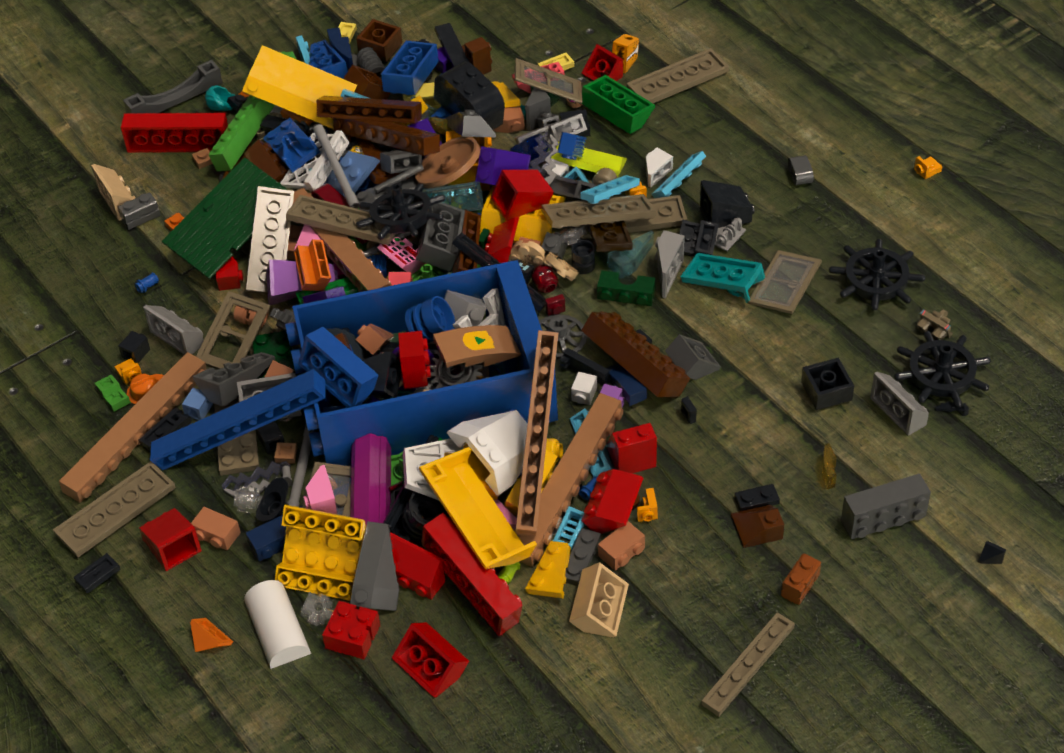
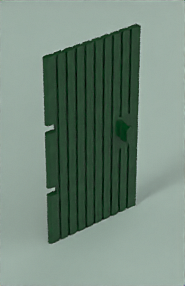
[162,157,288,279]

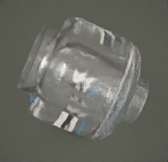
[234,486,263,513]

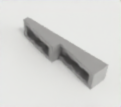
[514,113,587,154]

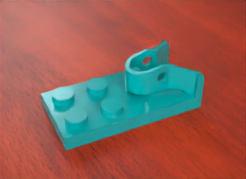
[680,253,765,303]

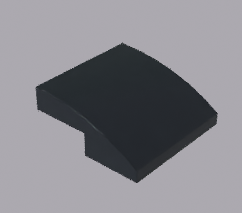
[679,220,719,257]

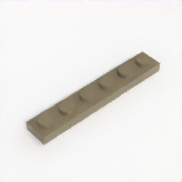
[701,612,795,717]

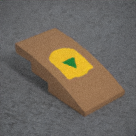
[433,325,521,367]

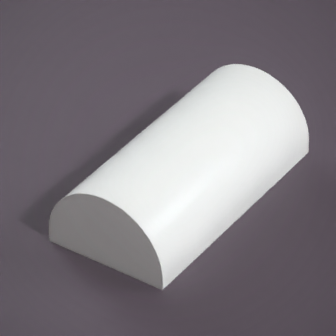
[244,580,311,669]

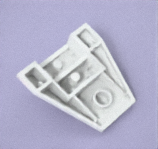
[447,410,527,496]

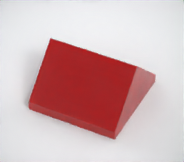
[582,44,623,81]

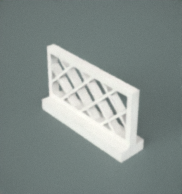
[280,130,349,192]

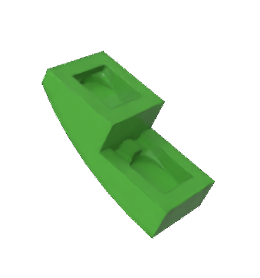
[95,375,131,411]

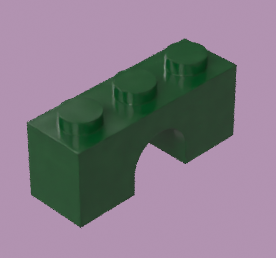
[597,270,656,306]

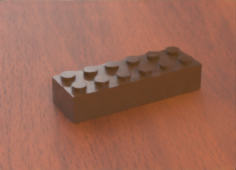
[581,311,690,397]

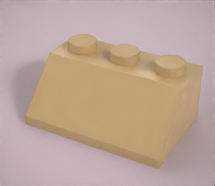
[91,164,136,221]
[569,562,629,637]

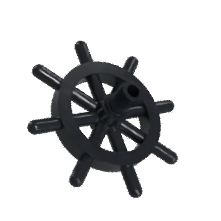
[356,183,446,240]
[829,239,926,310]
[894,331,991,407]

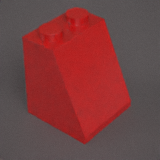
[491,170,554,221]
[606,423,657,474]
[139,508,202,571]

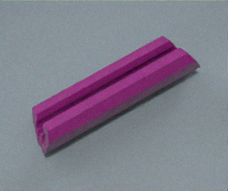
[350,433,391,525]

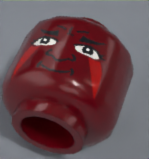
[531,265,559,293]

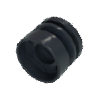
[401,492,449,540]

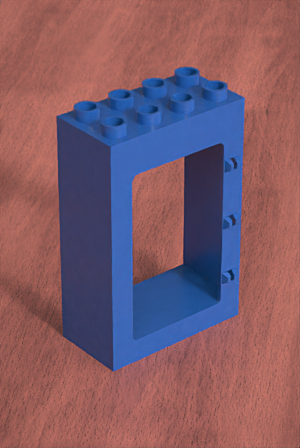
[285,260,558,466]

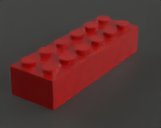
[121,113,228,153]
[421,513,523,637]

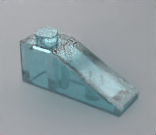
[608,230,654,279]

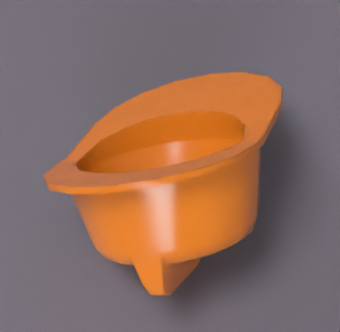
[127,374,164,404]

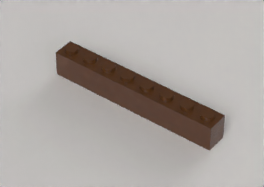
[333,118,440,156]

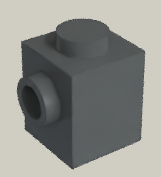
[537,112,560,128]
[541,232,569,260]

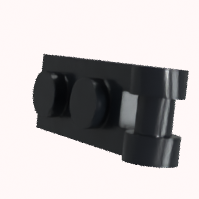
[139,408,192,451]

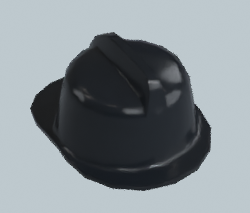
[256,478,289,522]

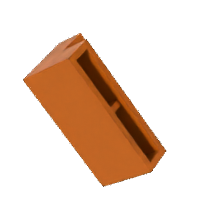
[294,239,331,291]

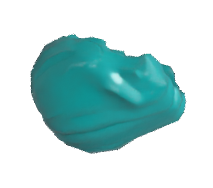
[205,85,236,111]

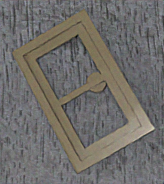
[196,291,270,369]

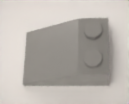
[655,230,685,299]

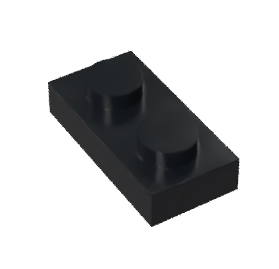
[734,484,780,511]
[73,553,121,594]

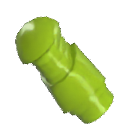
[497,562,520,584]

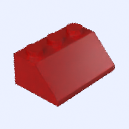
[485,217,519,263]
[581,469,643,534]
[390,532,445,600]
[392,622,469,698]

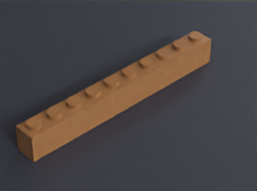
[293,188,392,292]
[515,330,558,536]
[59,352,206,503]
[517,393,624,567]

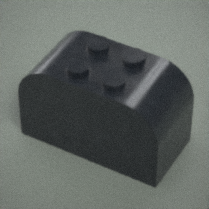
[434,61,505,130]

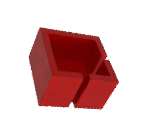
[398,331,431,389]
[322,601,380,660]

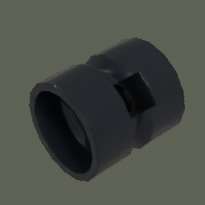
[571,240,595,274]

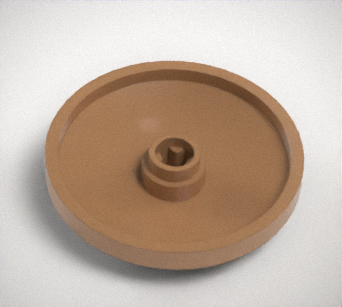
[415,137,480,189]

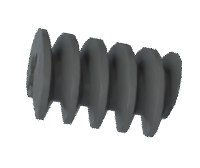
[357,47,385,80]

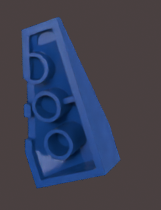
[309,40,348,79]

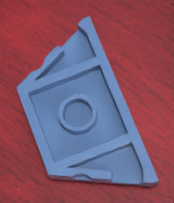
[328,151,380,197]

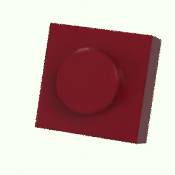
[545,294,565,316]

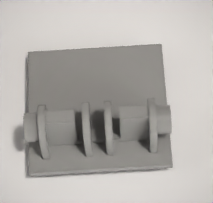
[715,218,746,251]

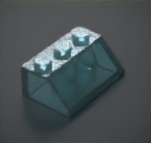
[423,181,483,211]

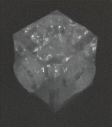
[301,592,334,626]

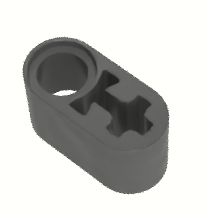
[788,155,814,185]

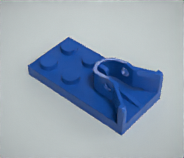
[263,118,320,173]

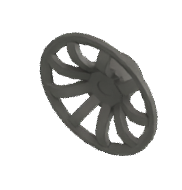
[539,315,587,358]

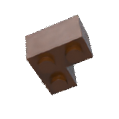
[462,37,492,75]

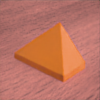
[190,618,233,652]

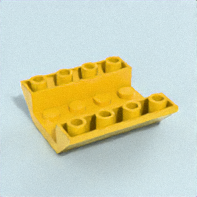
[480,185,566,246]
[275,505,366,601]

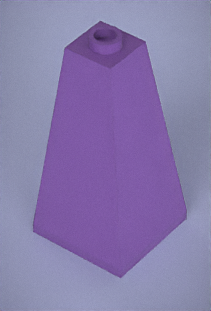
[267,260,338,305]

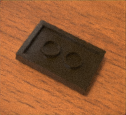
[587,220,633,252]

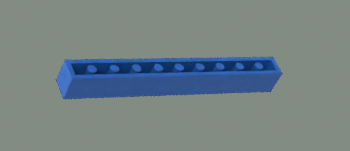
[150,369,325,470]

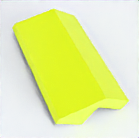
[550,142,627,178]

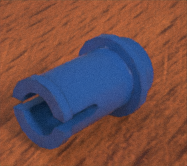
[135,272,159,293]
[579,476,598,500]

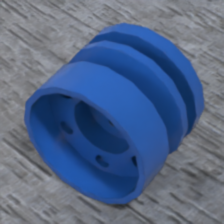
[405,296,455,343]

